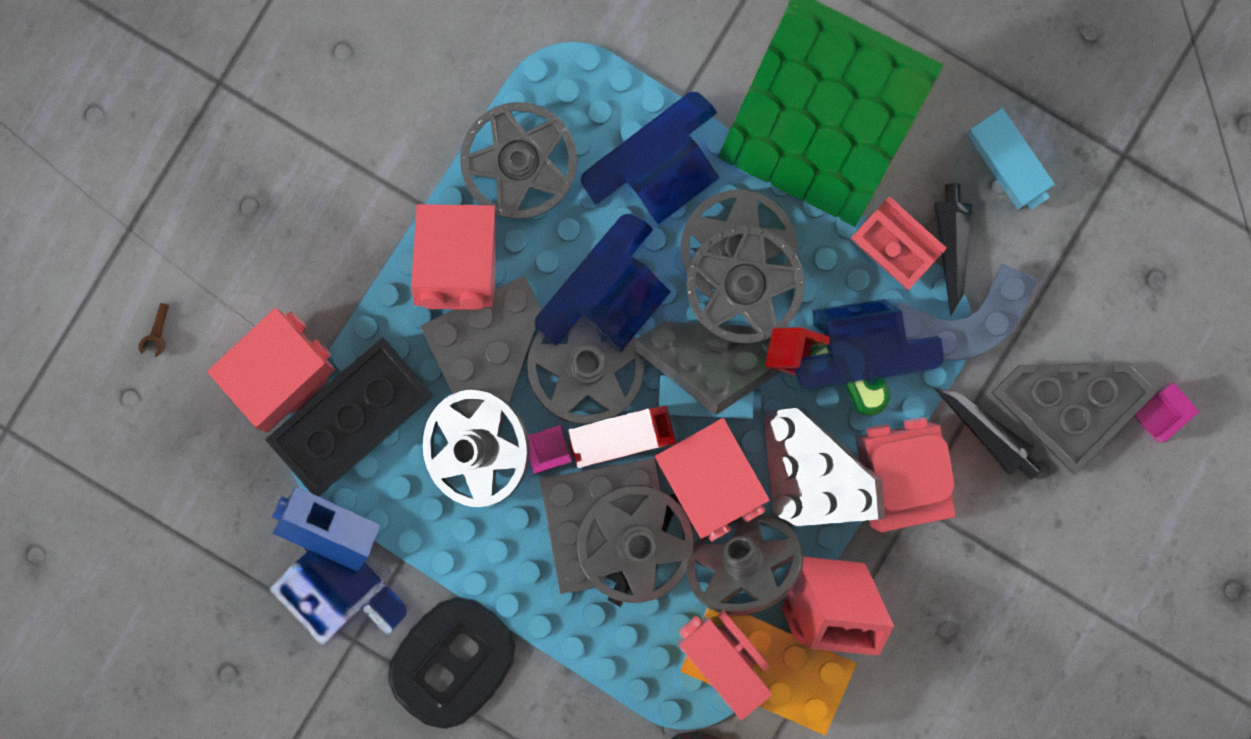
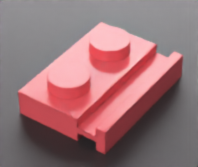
[850,196,947,291]

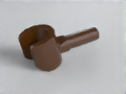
[139,303,169,357]

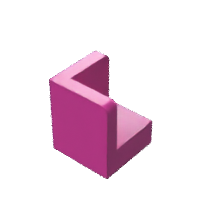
[1134,382,1199,443]
[528,425,572,474]

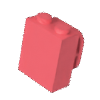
[411,204,497,310]
[207,308,336,433]
[855,417,955,532]
[654,418,769,542]
[782,556,894,656]
[677,610,773,721]

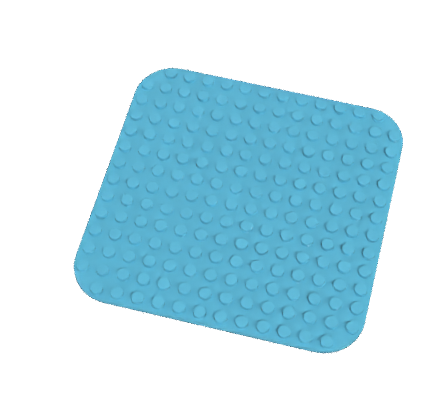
[287,42,971,730]

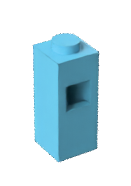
[966,108,1055,210]
[659,376,761,420]

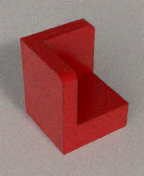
[765,327,830,376]

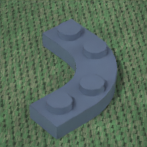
[882,264,1038,360]

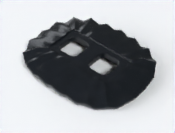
[388,597,516,729]

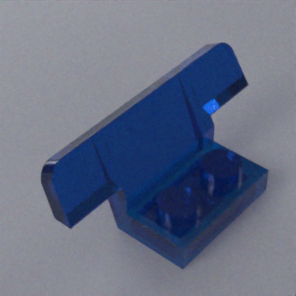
[581,92,720,225]
[535,214,671,351]
[795,299,944,390]
[269,548,407,646]

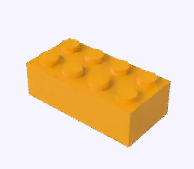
[680,608,857,736]

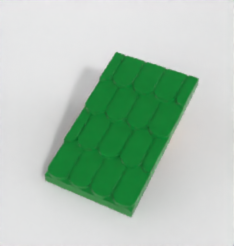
[717,0,944,227]

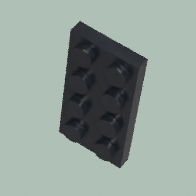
[265,337,434,497]

